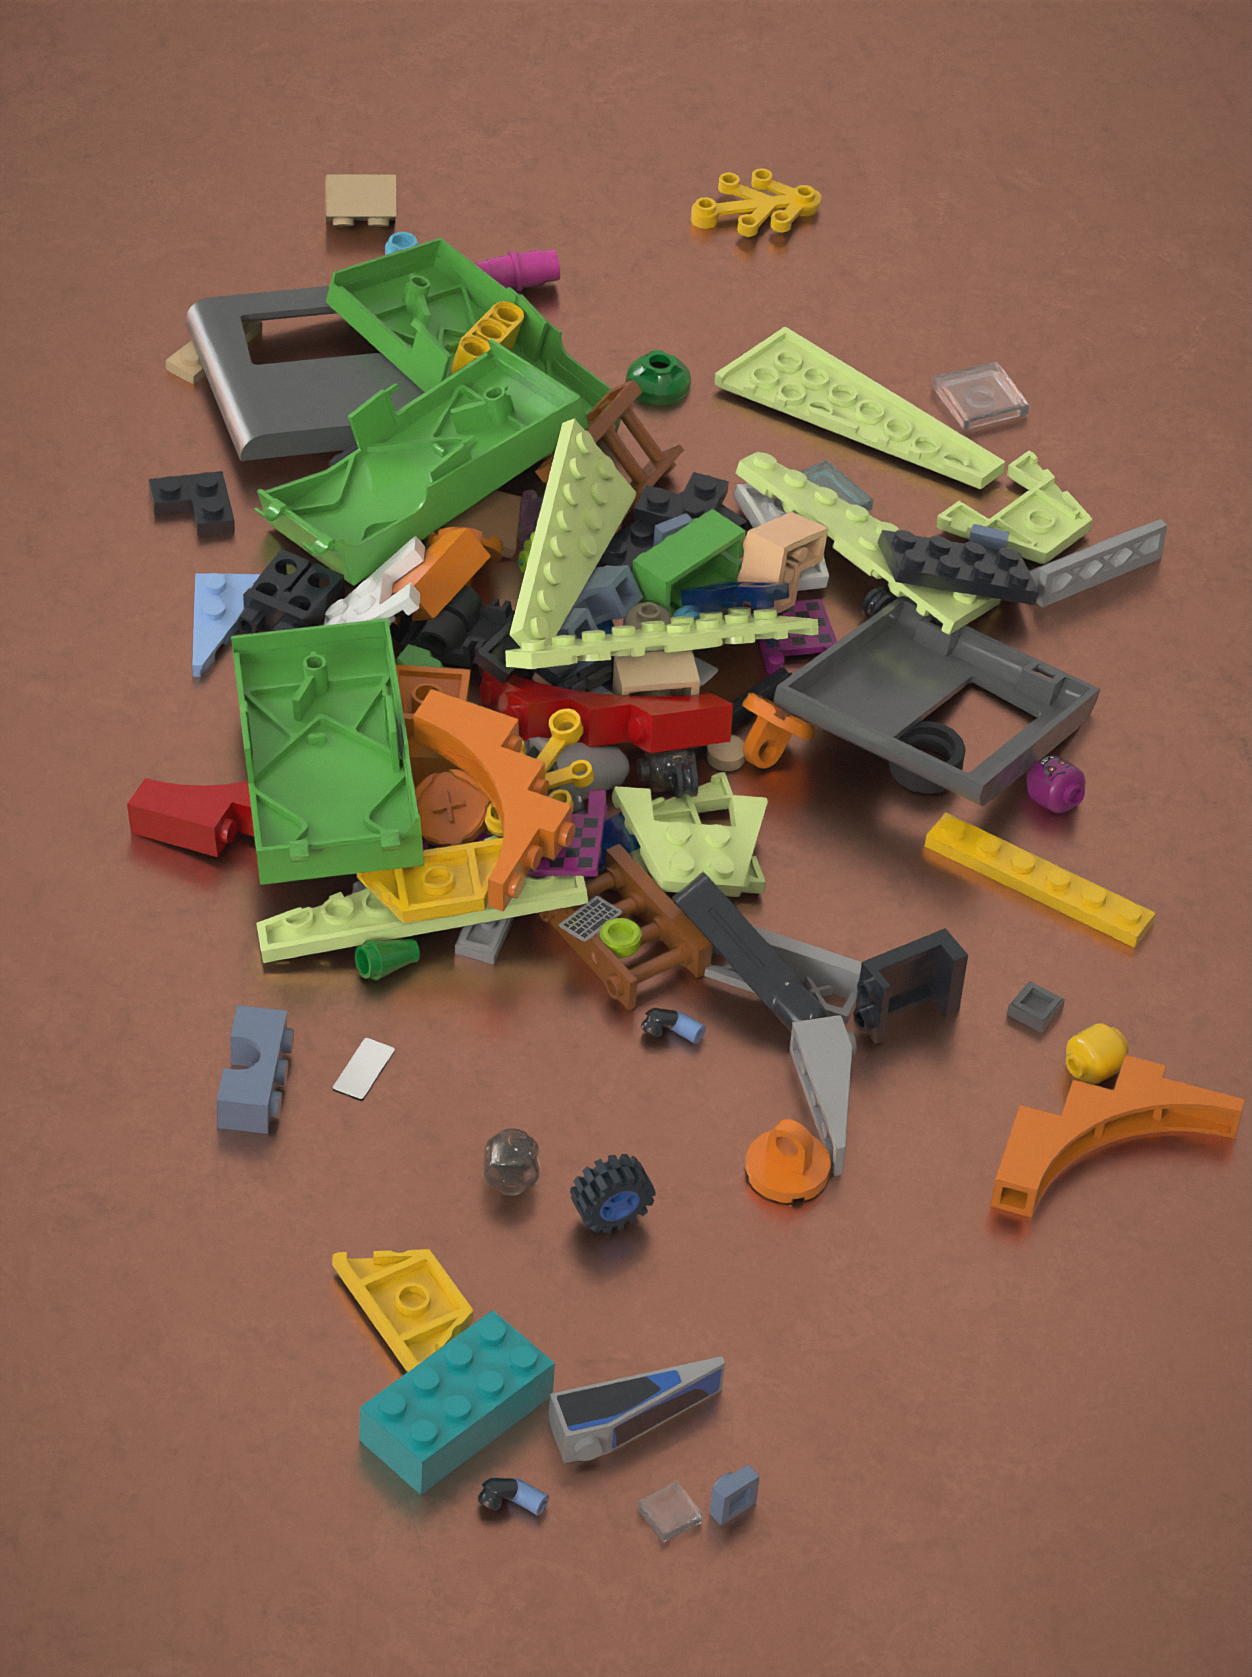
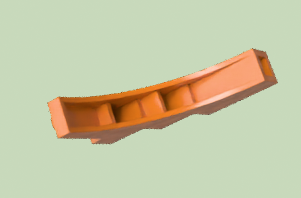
[413,689,576,912]
[991,1055,1245,1217]

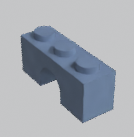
[556,565,643,662]
[217,1005,294,1134]

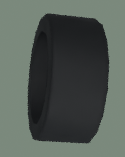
[889,721,966,794]

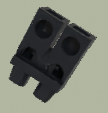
[238,549,345,634]

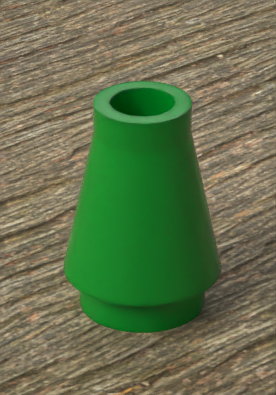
[355,938,420,980]

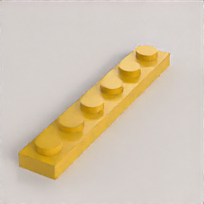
[924,812,1156,948]

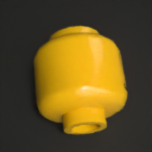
[1065,1023,1129,1085]

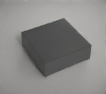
[1007,981,1065,1033]

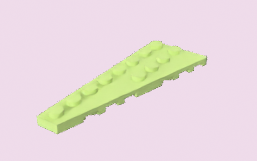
[714,327,1005,489]
[510,418,636,647]
[735,452,1001,635]
[505,607,818,669]
[256,835,588,963]

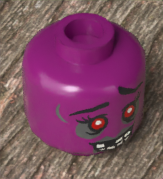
[1027,756,1086,814]

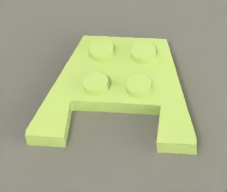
[936,450,1093,565]
[618,772,766,894]
[612,786,768,897]

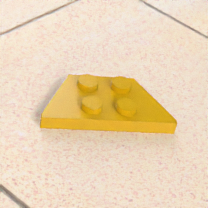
[356,838,503,923]
[332,1249,473,1372]

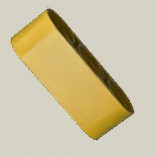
[450,301,524,374]

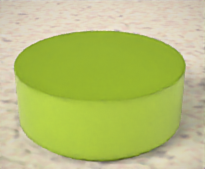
[600,918,641,958]

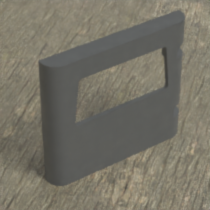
[185,286,425,461]
[774,596,1100,806]

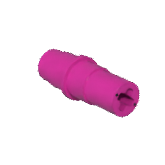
[474,249,560,293]

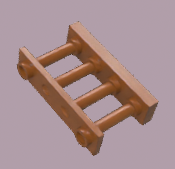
[535,380,684,535]
[538,844,712,1011]

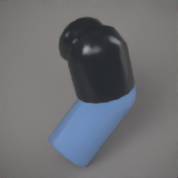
[641,1008,706,1044]
[478,1478,549,1516]

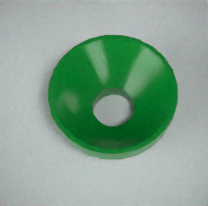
[625,350,691,405]

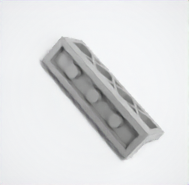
[1029,519,1168,607]
[704,925,862,1024]

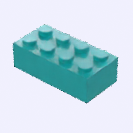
[359,1310,555,1495]

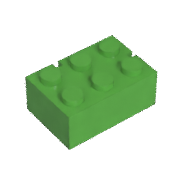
[632,509,746,616]

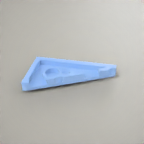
[192,573,261,677]

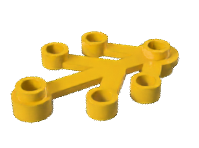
[691,168,821,237]
[485,709,594,836]

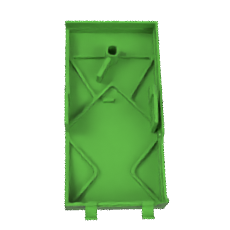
[326,237,621,460]
[254,339,589,586]
[231,618,424,885]

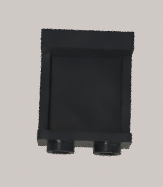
[853,928,968,1044]

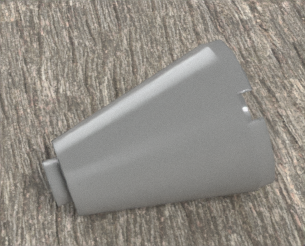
[524,737,629,803]

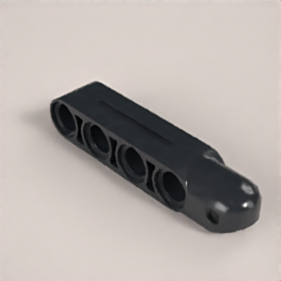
[672,871,828,1033]

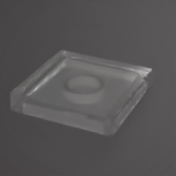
[932,361,1030,430]

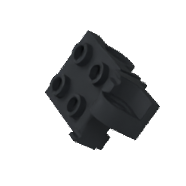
[399,585,535,680]

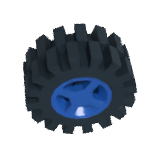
[570,1154,656,1233]

